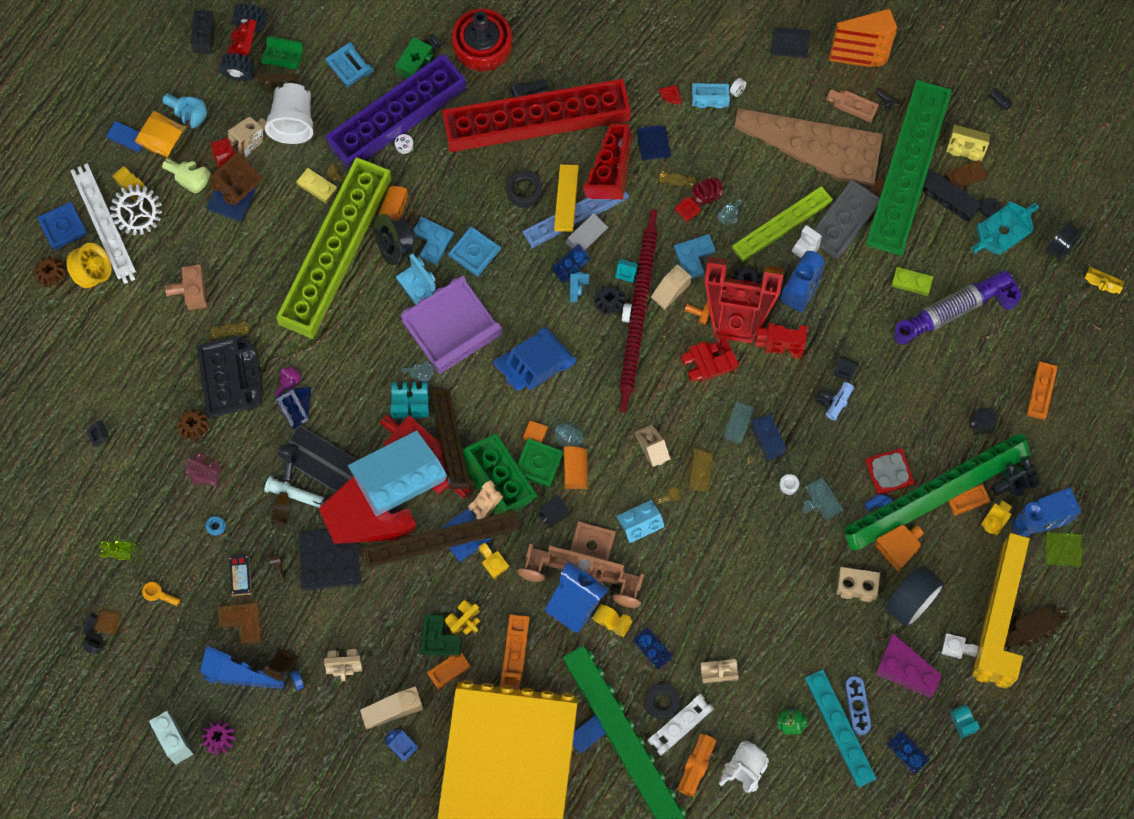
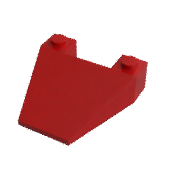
[705,256,784,344]
[319,476,416,544]

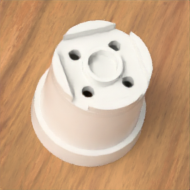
[265,83,313,144]

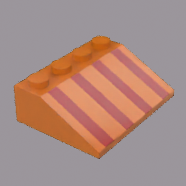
[829,9,897,67]

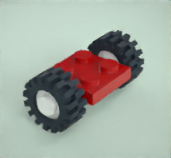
[219,3,267,82]

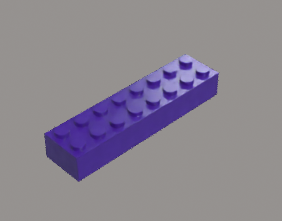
[325,54,466,171]

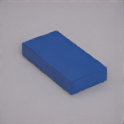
[106,121,143,153]
[573,715,606,754]

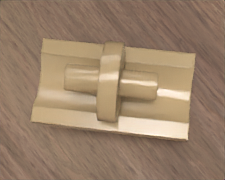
[324,649,362,681]
[700,659,739,683]

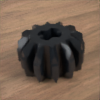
[731,265,762,283]
[593,283,626,317]

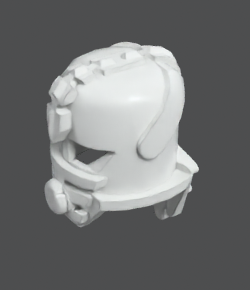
[719,741,769,793]

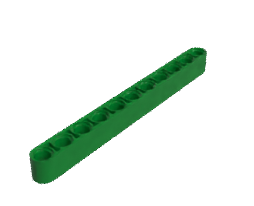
[843,434,1031,550]

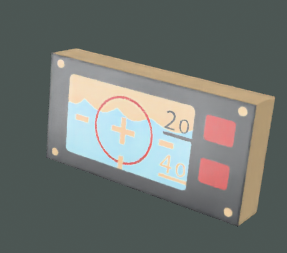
[229,555,252,596]

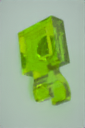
[99,541,135,560]

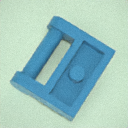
[325,43,374,88]

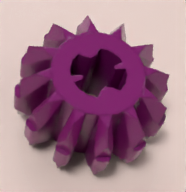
[201,720,236,755]

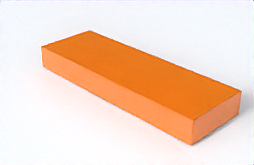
[1026,361,1058,420]

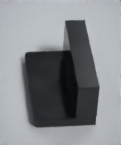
[771,27,810,58]

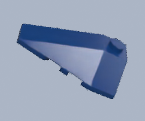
[200,646,285,689]

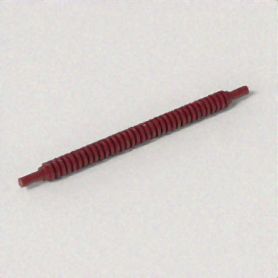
[619,210,658,413]

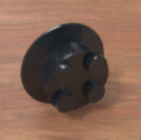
[375,214,416,266]

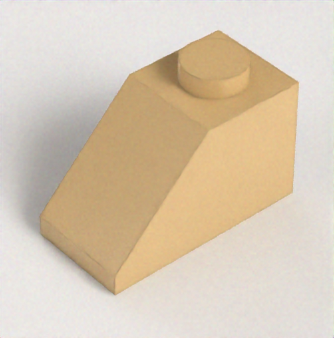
[651,264,691,310]
[634,425,670,466]

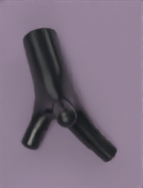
[875,87,898,112]

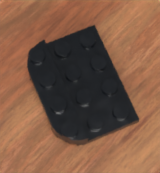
[197,336,264,419]

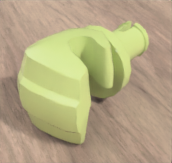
[162,158,211,193]

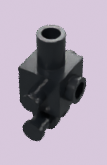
[991,456,1039,497]

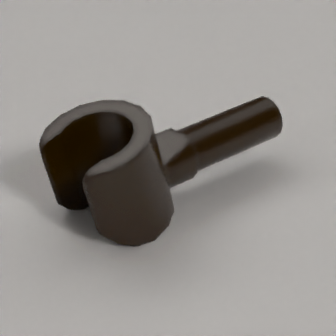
[269,554,286,581]

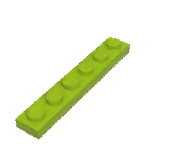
[732,186,833,262]

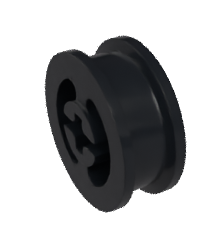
[1045,220,1084,263]

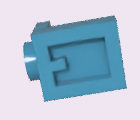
[570,272,589,302]

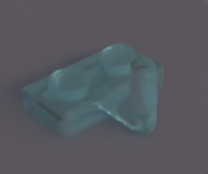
[802,478,843,521]

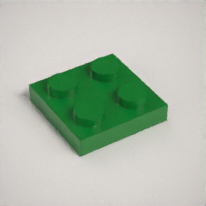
[517,438,564,488]

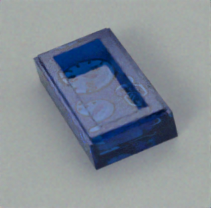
[551,244,591,283]
[632,627,673,670]
[887,730,930,774]

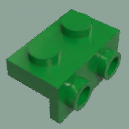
[262,36,303,69]

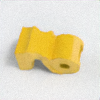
[112,166,148,202]
[592,604,632,638]

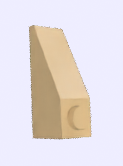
[360,686,423,729]

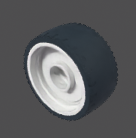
[886,565,944,627]

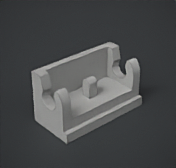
[565,213,608,252]

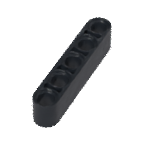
[922,168,981,221]

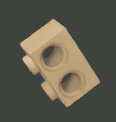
[836,567,880,602]

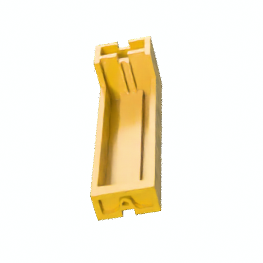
[972,533,1030,688]

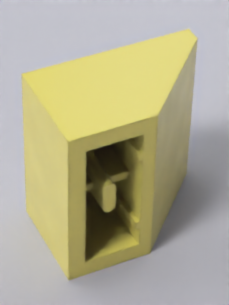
[946,125,990,161]

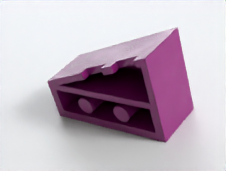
[875,634,942,698]

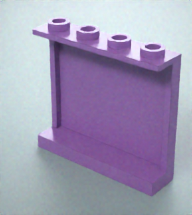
[401,275,502,374]

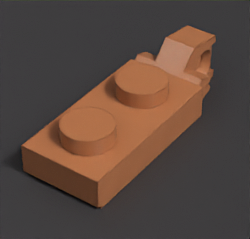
[827,90,879,123]

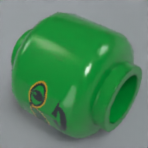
[778,709,807,735]

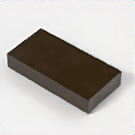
[262,649,299,682]

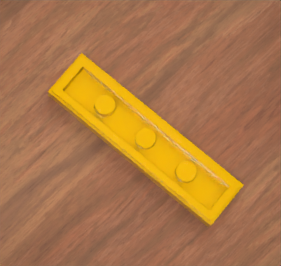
[554,165,579,232]

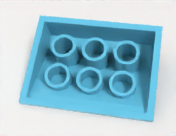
[348,431,447,516]

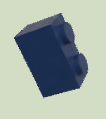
[751,414,786,461]

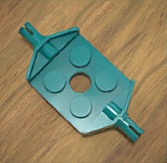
[971,201,1039,255]

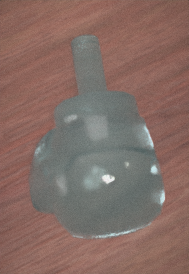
[717,199,742,226]
[401,361,434,381]

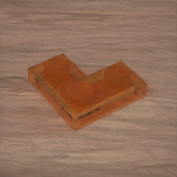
[218,603,261,645]

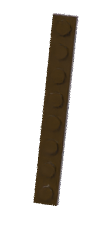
[364,510,520,569]

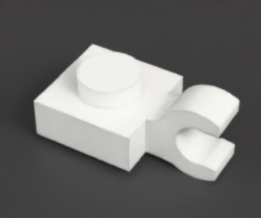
[941,633,979,659]

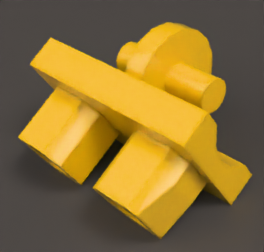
[981,501,1012,535]
[445,600,480,636]

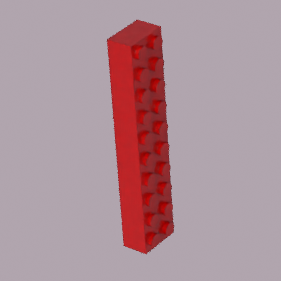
[442,79,631,152]

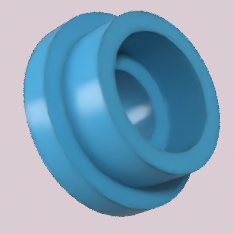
[206,516,226,536]

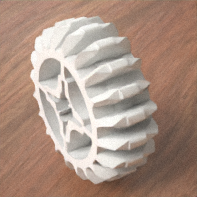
[110,184,162,235]

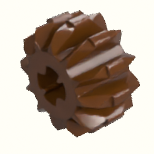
[33,256,66,289]
[176,408,210,442]

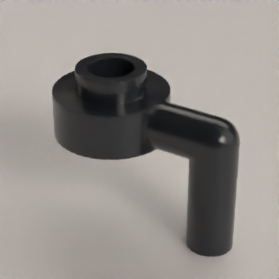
[82,613,104,654]

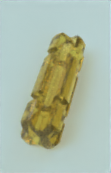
[659,172,695,188]
[211,322,249,339]

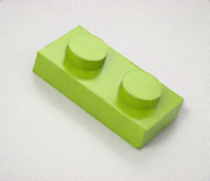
[892,267,933,296]

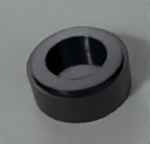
[980,198,1000,217]

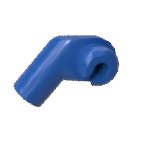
[864,494,894,512]

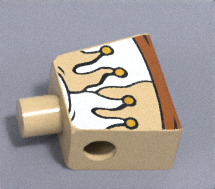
[228,117,266,159]

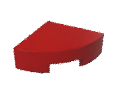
[659,85,681,104]

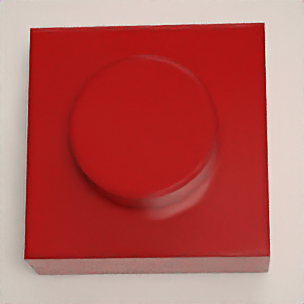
[675,196,701,223]

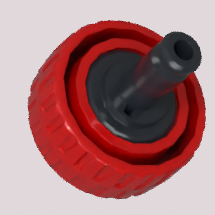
[452,9,512,72]

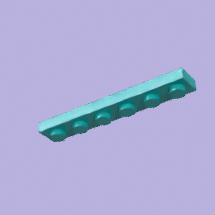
[804,670,877,788]

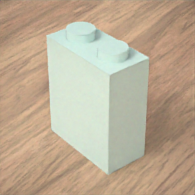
[149,711,193,764]

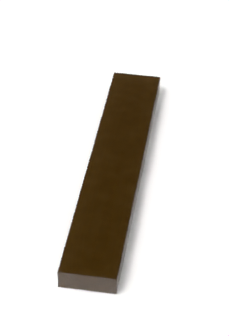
[429,389,470,489]

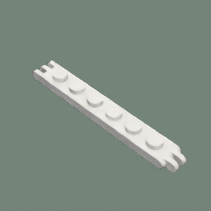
[70,163,136,284]

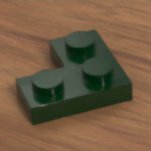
[420,615,462,657]

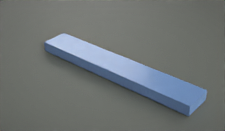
[523,190,629,248]

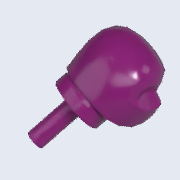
[274,366,301,397]

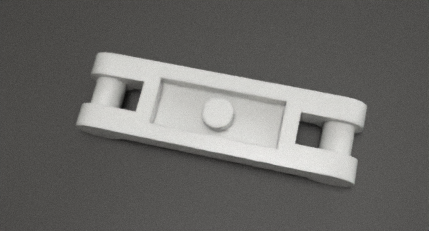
[648,694,714,756]

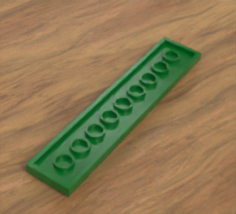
[866,80,952,256]

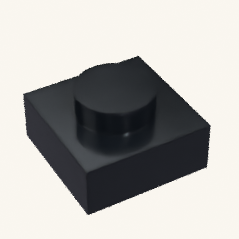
[833,355,858,382]
[87,421,109,447]

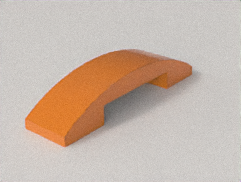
[500,614,529,690]

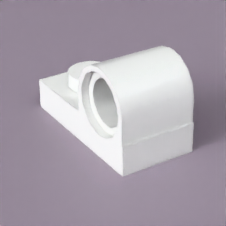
[792,225,822,258]

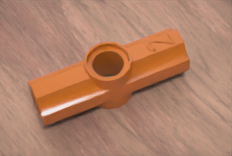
[678,734,716,797]

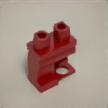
[756,323,808,359]
[680,333,739,383]

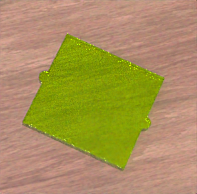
[1044,533,1083,567]

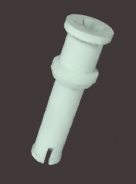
[264,475,324,508]

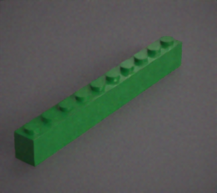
[563,646,686,819]

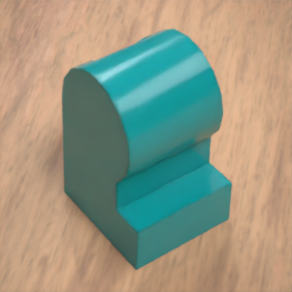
[950,704,980,739]

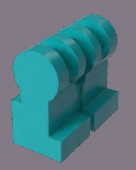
[391,381,429,419]

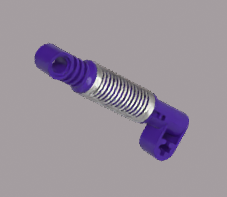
[893,270,1022,345]

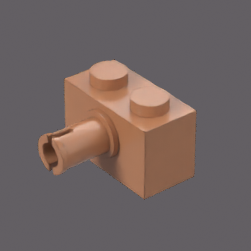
[165,265,207,310]

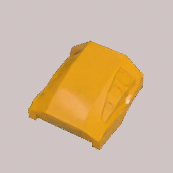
[135,111,187,158]

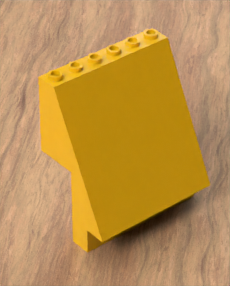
[438,681,578,819]

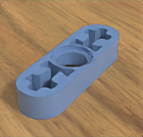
[845,676,871,735]

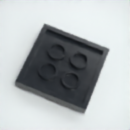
[298,530,361,591]

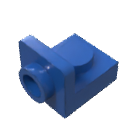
[383,728,418,762]

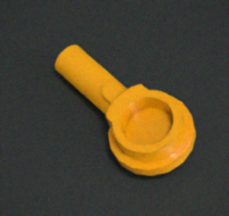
[142,581,181,606]

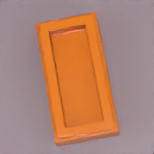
[947,484,991,516]
[427,652,471,690]

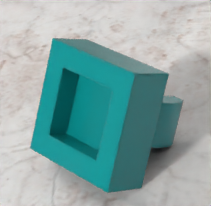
[615,259,638,283]

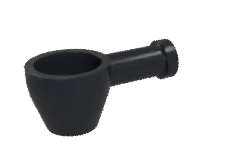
[278,444,299,481]

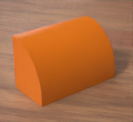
[375,186,408,222]
[564,446,588,489]

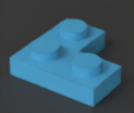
[414,217,454,266]
[674,234,716,279]

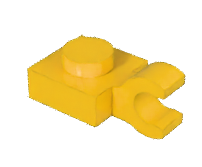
[479,543,509,579]

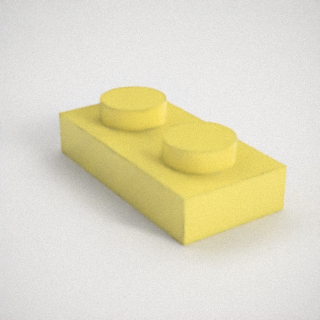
[297,168,338,204]

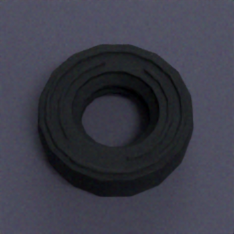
[644,683,680,720]

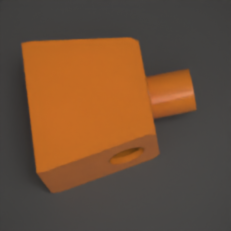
[874,525,924,573]

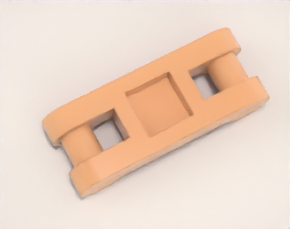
[468,480,503,520]

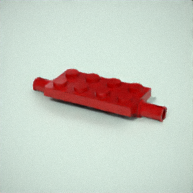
[380,414,471,499]

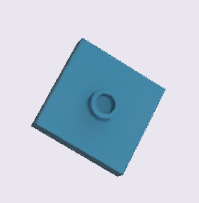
[448,227,501,277]

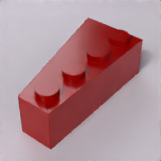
[583,124,632,200]

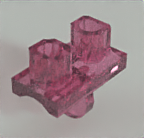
[185,454,221,487]

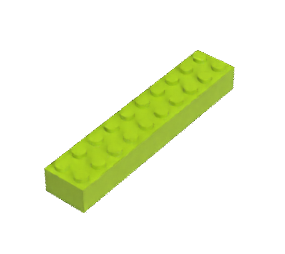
[276,157,392,339]

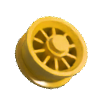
[67,243,111,288]

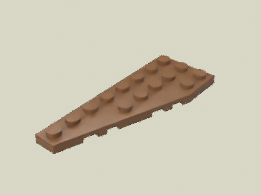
[734,108,883,186]

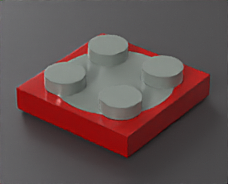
[865,448,915,495]

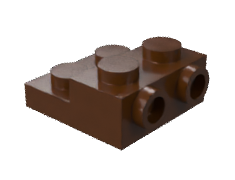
[209,152,263,206]

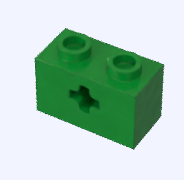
[395,37,434,79]

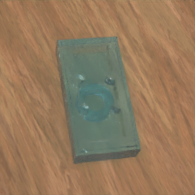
[723,402,755,444]

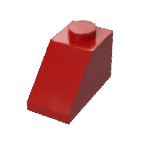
[210,137,235,169]

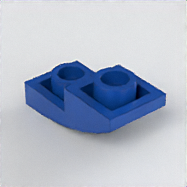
[494,352,526,392]

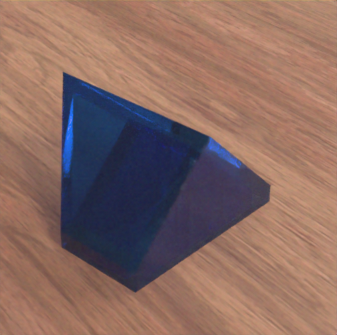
[275,387,312,429]

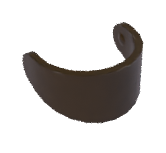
[271,492,289,527]

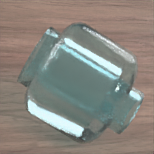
[555,421,584,447]

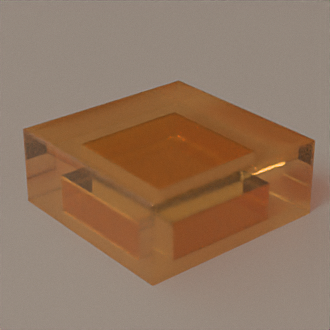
[95,611,121,635]

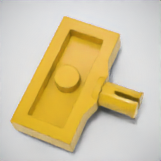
[1085,266,1125,294]

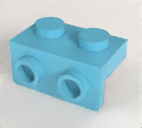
[692,83,730,108]
[617,500,664,543]

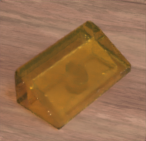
[689,449,713,492]

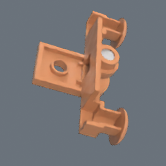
[518,522,644,608]

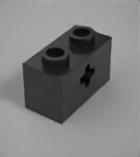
[191,10,216,54]

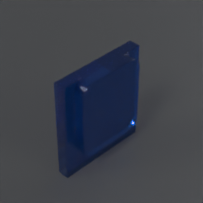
[637,125,671,161]

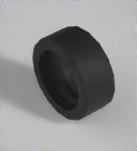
[507,170,542,208]

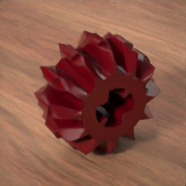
[692,177,724,205]

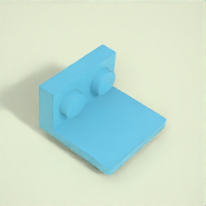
[396,253,437,305]

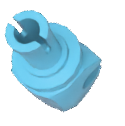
[163,93,207,128]

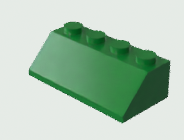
[463,434,537,515]

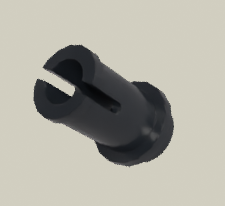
[989,88,1013,111]

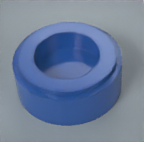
[289,670,304,690]

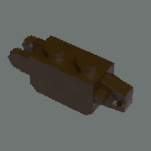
[1005,607,1070,648]

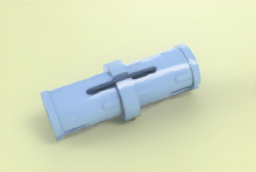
[826,382,854,420]

